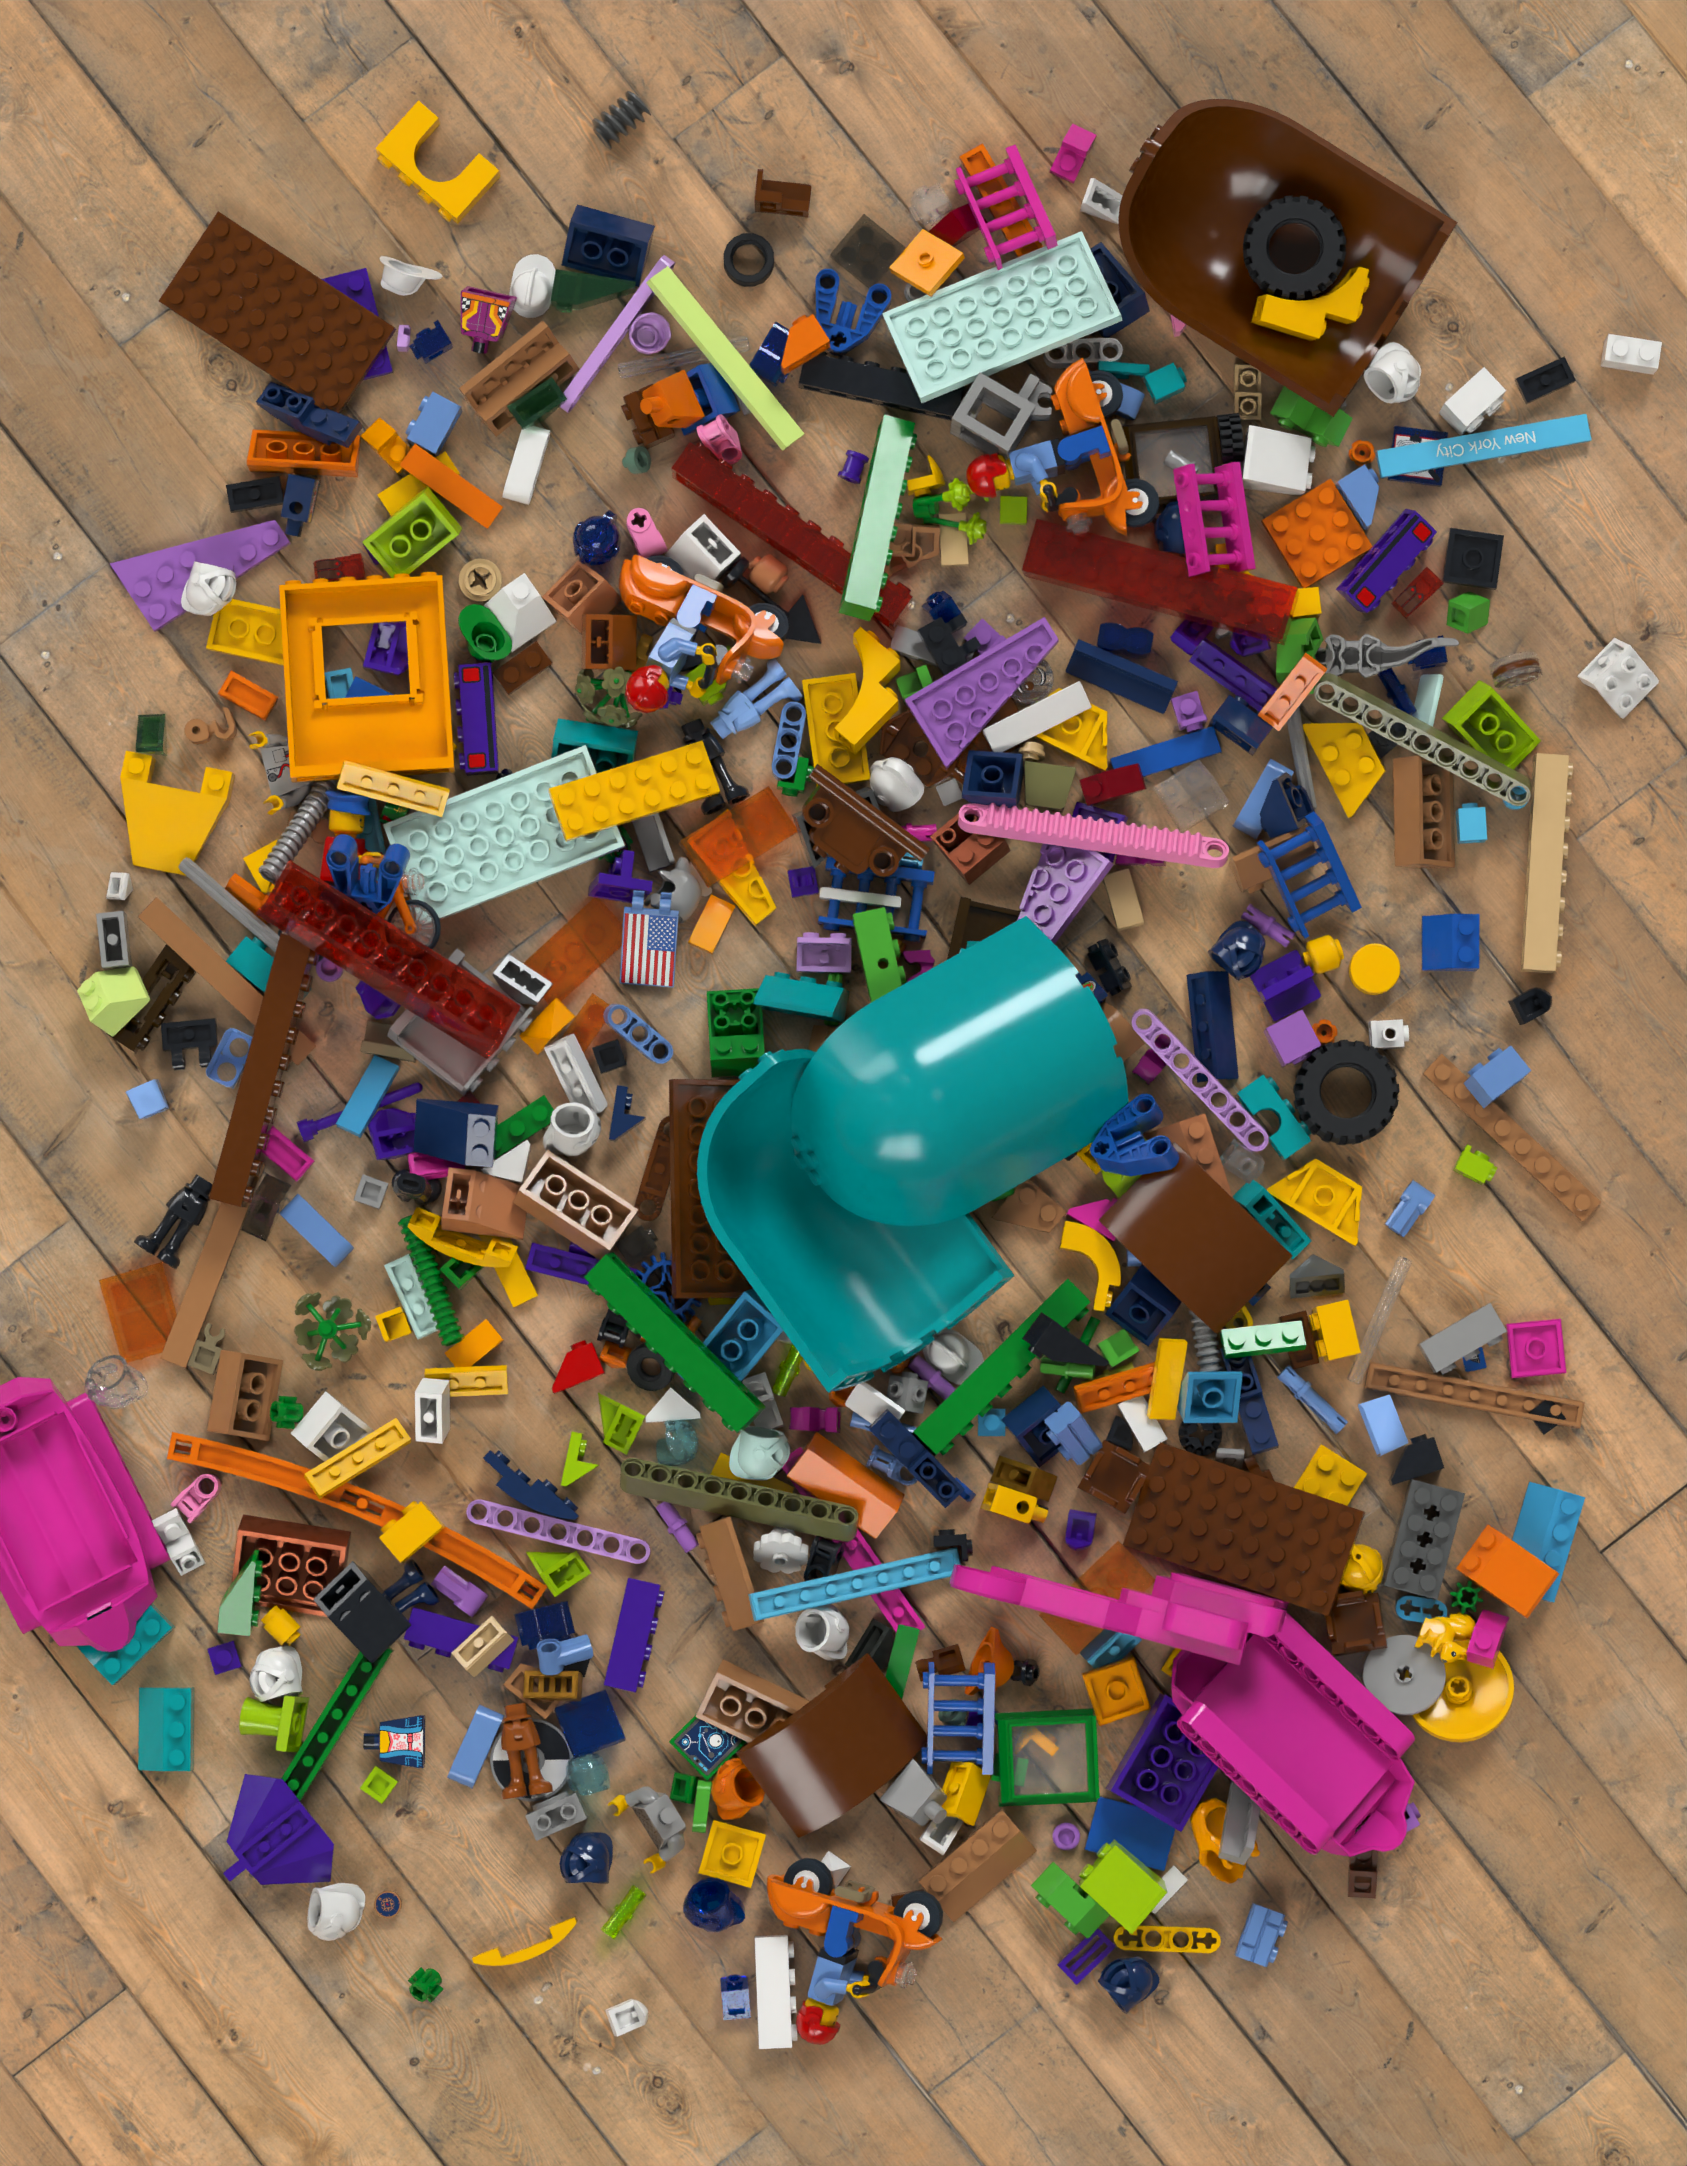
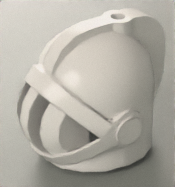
[1364,342,1421,403]
[181,561,237,616]
[870,757,924,812]
[543,1102,601,1156]
[795,1604,849,1661]
[250,1646,303,1702]
[307,1883,365,1941]

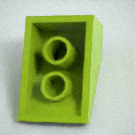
[362,487,462,578]
[1441,680,1541,777]

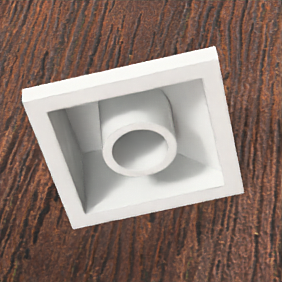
[484,573,557,652]

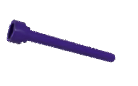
[296,1082,423,1142]

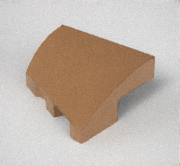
[884,523,940,577]

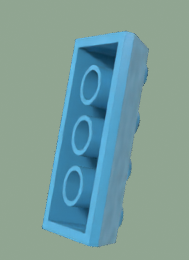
[677,1289,783,1382]
[1512,1482,1585,1603]

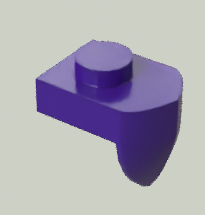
[1229,622,1271,657]
[1065,1509,1097,1551]

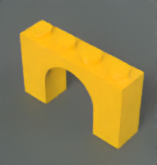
[376,100,501,224]

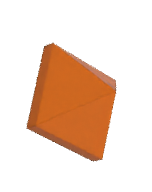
[599,1341,632,1368]

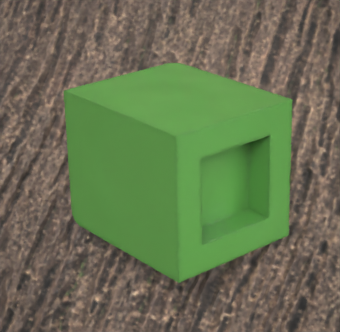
[1446,592,1490,634]
[896,665,933,705]
[1097,1329,1140,1368]

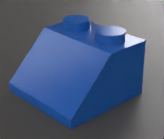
[681,363,740,436]
[1422,914,1480,971]

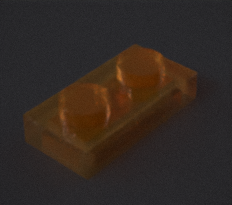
[561,993,609,1053]

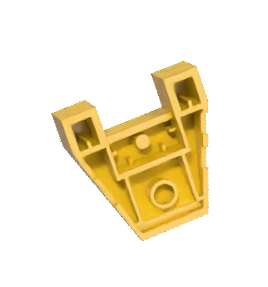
[120,751,235,876]

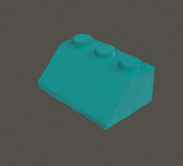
[551,718,638,773]
[754,972,850,1023]
[138,1687,194,1771]

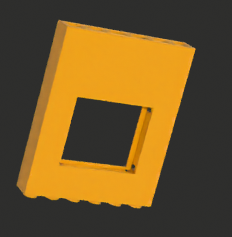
[279,572,455,782]

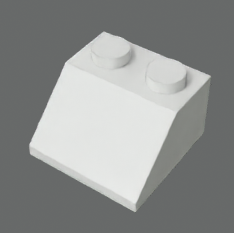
[291,1391,374,1462]

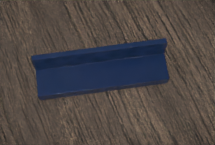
[1065,639,1178,714]
[1186,971,1239,1083]

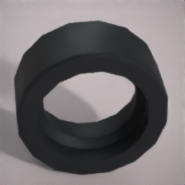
[723,233,774,287]

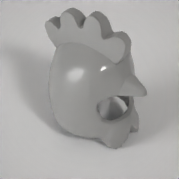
[644,857,712,923]

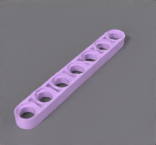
[557,255,675,413]
[1131,1009,1269,1152]
[466,1500,650,1564]

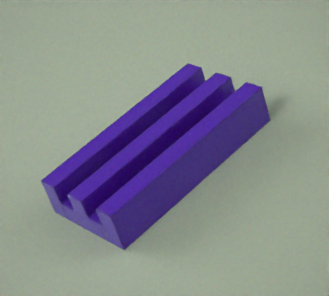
[1057,1928,1116,1985]

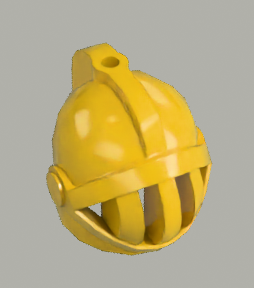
[1341,1544,1384,1594]

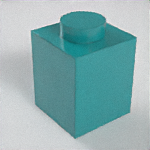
[1143,362,1187,405]

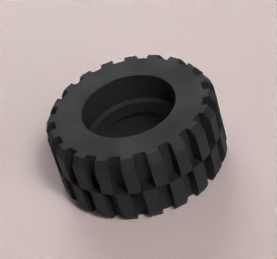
[1243,195,1346,301]
[1293,1040,1400,1145]

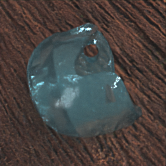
[656,1420,698,1466]
[566,1752,610,1796]

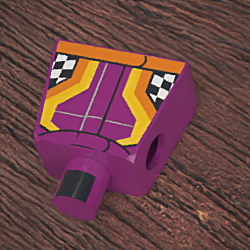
[461,286,517,354]

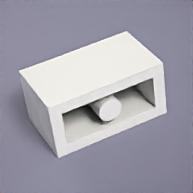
[1601,334,1662,375]
[415,1378,450,1444]

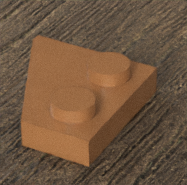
[991,1179,1067,1233]

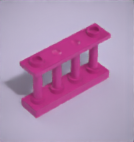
[954,145,1058,270]
[1173,462,1256,577]

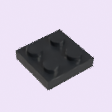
[1442,528,1504,590]

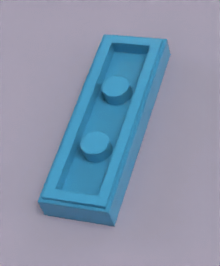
[336,1055,400,1138]

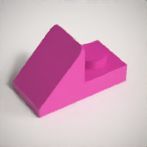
[1049,124,1097,184]

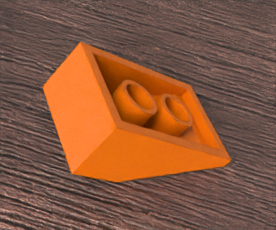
[1456,1525,1559,1619]

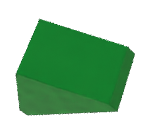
[440,1258,485,1290]

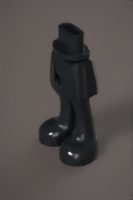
[681,718,750,815]
[392,1169,442,1206]
[134,1174,213,1269]

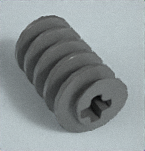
[592,91,651,150]

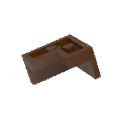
[754,169,811,217]

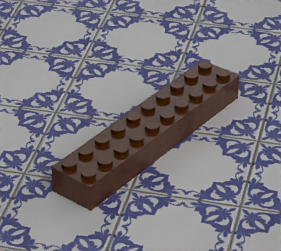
[209,933,320,1207]

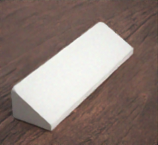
[983,681,1092,752]

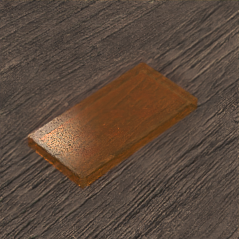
[679,786,798,888]
[523,897,623,1004]
[1039,1540,1155,1655]

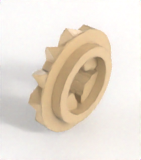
[459,559,502,602]

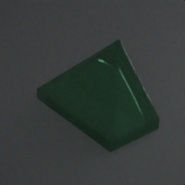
[507,377,567,430]
[136,714,167,756]

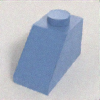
[1335,464,1380,531]

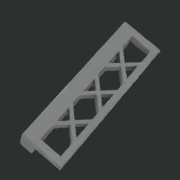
[1218,1780,1261,1865]

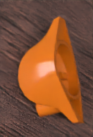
[965,1626,1014,1696]

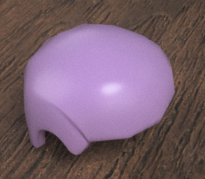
[628,312,671,355]

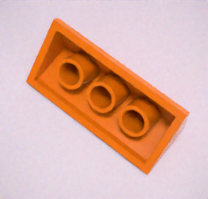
[247,429,360,477]
[786,1432,905,1539]

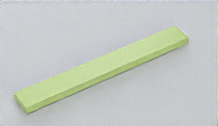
[646,266,805,451]

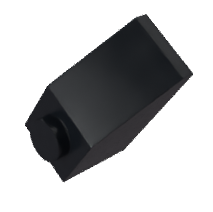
[1388,1434,1444,1486]

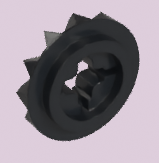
[1178,1421,1222,1456]

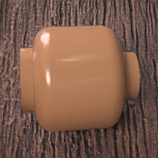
[748,554,789,594]

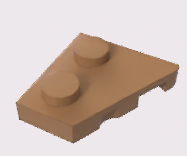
[503,1663,572,1720]

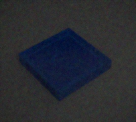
[554,1689,626,1759]

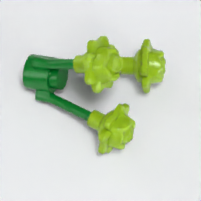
[913,478,989,544]

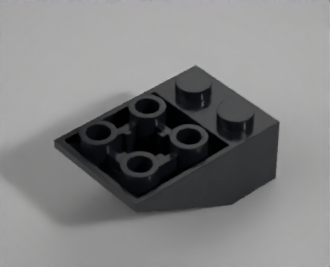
[313,1561,411,1663]

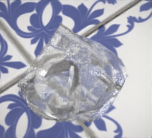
[84,1355,149,1410]

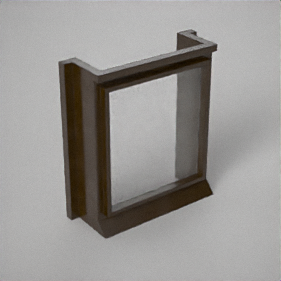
[1122,416,1223,514]

